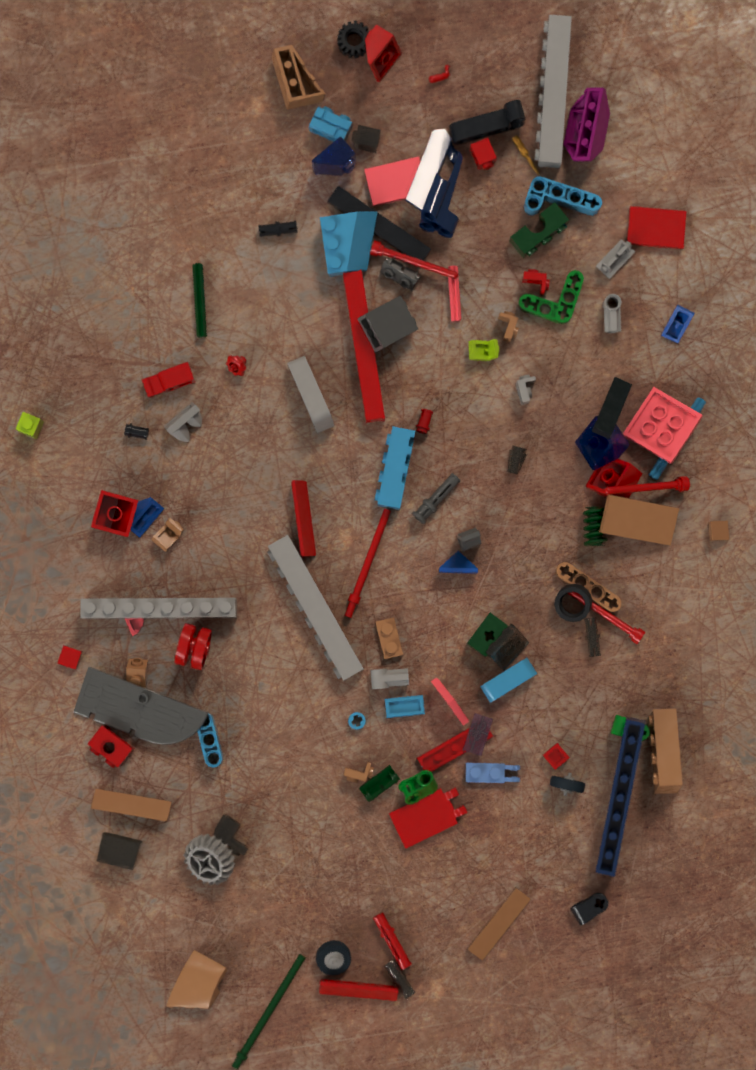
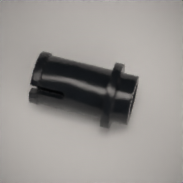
[124,423,149,440]

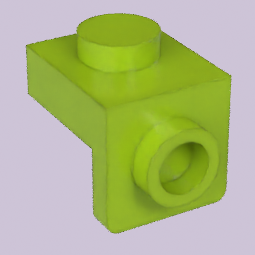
[468,339,499,361]

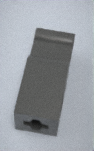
[456,527,482,552]

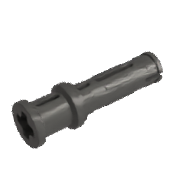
[411,473,460,525]

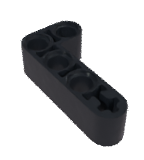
[449,100,526,145]

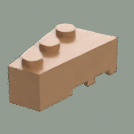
[271,45,325,110]

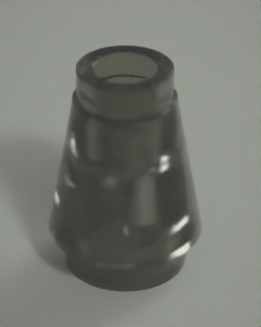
[507,445,528,475]

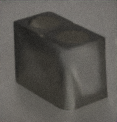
[97,832,143,870]

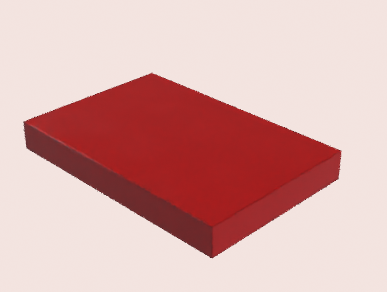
[627,206,687,250]

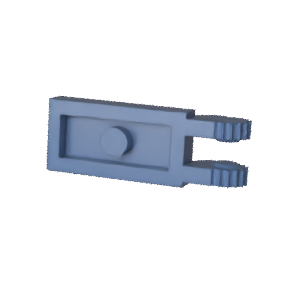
[465,763,520,783]

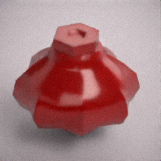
[226,355,247,376]

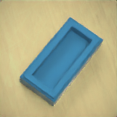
[385,695,425,718]

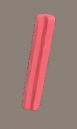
[448,265,461,322]

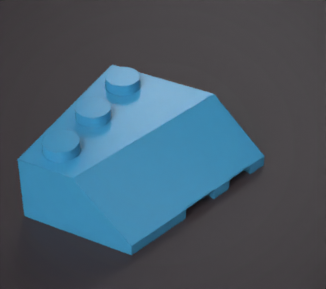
[320,211,378,277]

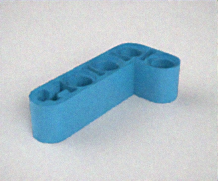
[524,177,602,216]

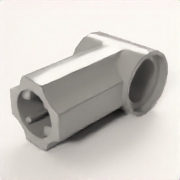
[602,294,622,333]
[370,668,409,689]

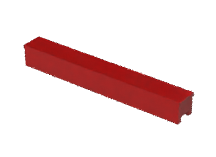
[343,269,385,423]

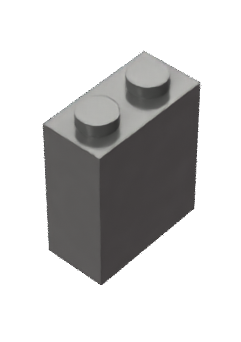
[358,295,418,352]

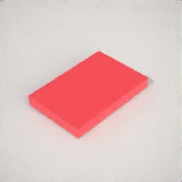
[364,156,420,207]

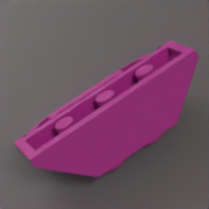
[563,87,610,162]

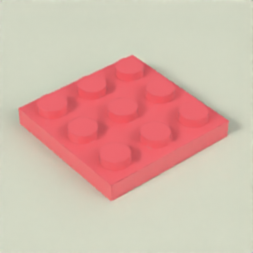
[623,387,703,464]

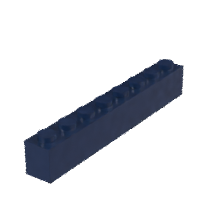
[595,716,646,877]

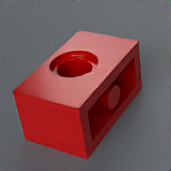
[88,725,135,768]

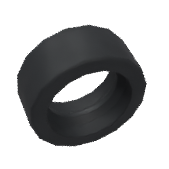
[554,584,593,622]

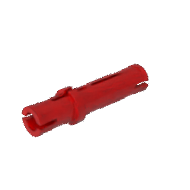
[372,912,412,970]

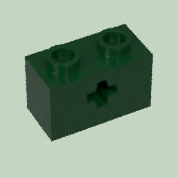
[467,612,509,657]

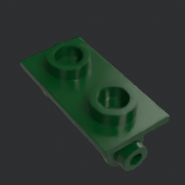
[359,765,400,802]

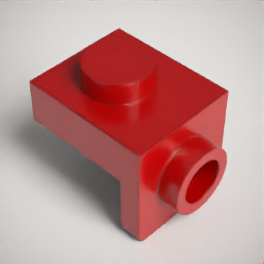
[522,269,550,296]

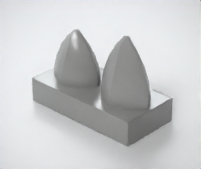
[163,402,202,442]

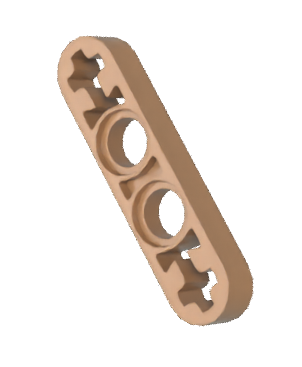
[556,562,621,612]

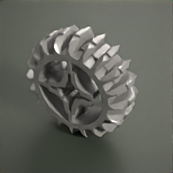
[183,834,235,886]

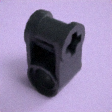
[570,893,609,926]

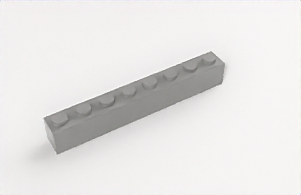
[534,15,572,168]
[267,535,364,681]
[80,598,237,619]

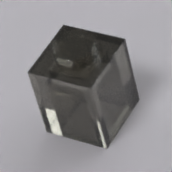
[352,125,381,153]

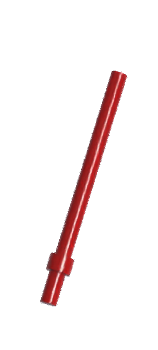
[344,508,391,618]

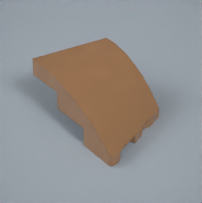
[167,950,228,1009]

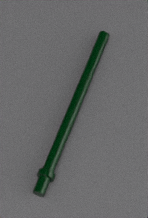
[231,954,306,1070]

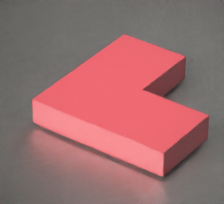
[431,678,469,726]

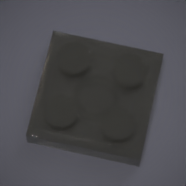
[485,624,529,671]

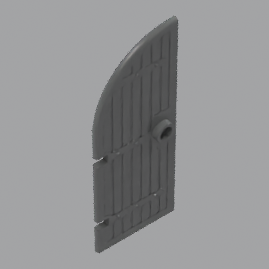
[73,666,208,745]

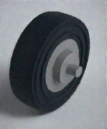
[550,773,585,796]
[316,940,351,975]

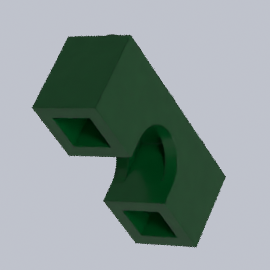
[509,202,569,258]

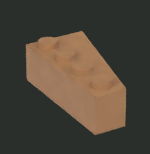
[648,709,683,794]

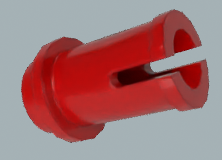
[415,409,433,434]

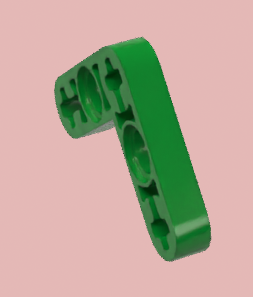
[518,270,584,324]

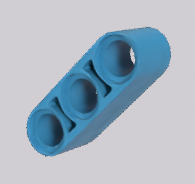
[480,657,537,703]
[198,713,224,767]

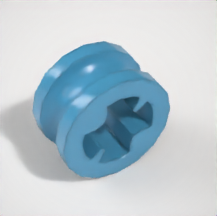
[348,712,366,730]

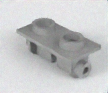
[596,239,635,279]

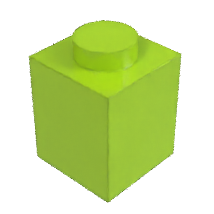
[16,412,44,439]

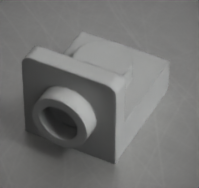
[515,375,536,406]

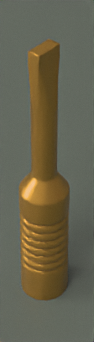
[512,135,540,176]

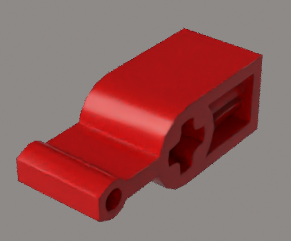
[142,362,195,398]

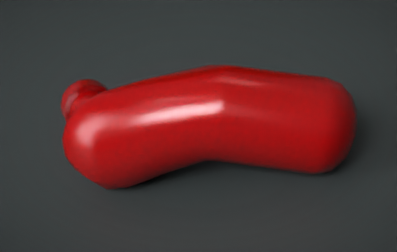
[429,65,450,83]

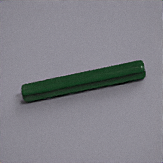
[192,263,207,338]

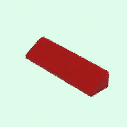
[291,480,316,558]
[319,979,398,1001]

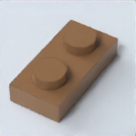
[376,618,403,659]

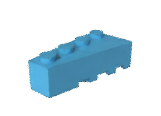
[375,426,415,510]

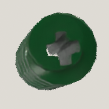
[583,507,608,547]

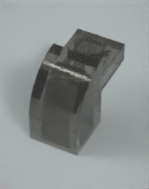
[214,814,249,856]

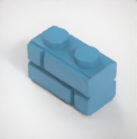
[309,106,353,146]

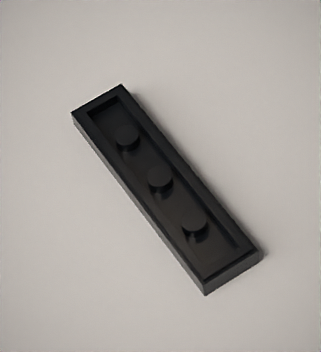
[592,377,632,439]

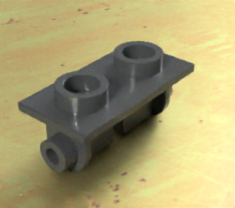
[380,258,420,291]

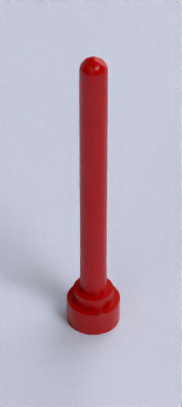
[370,240,458,279]
[604,476,690,495]
[565,585,645,644]

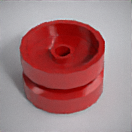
[175,623,212,671]

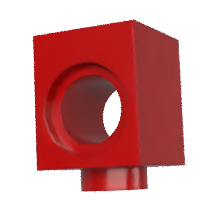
[470,138,497,170]

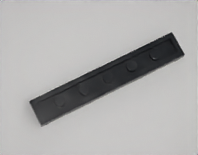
[327,186,431,261]

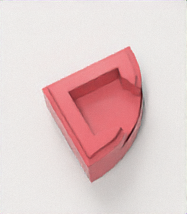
[125,619,144,637]

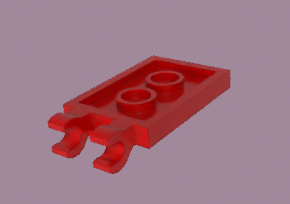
[389,787,468,849]

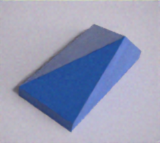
[661,305,695,343]
[130,497,164,538]
[439,551,478,574]

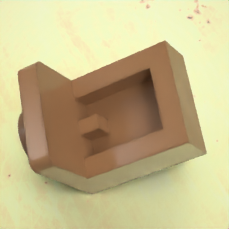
[498,311,519,343]
[152,518,184,552]
[126,658,148,688]
[344,762,374,783]

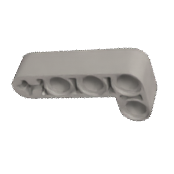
[287,356,335,433]

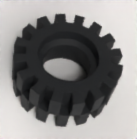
[337,21,369,58]

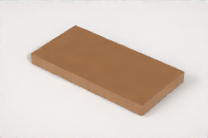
[599,495,679,546]

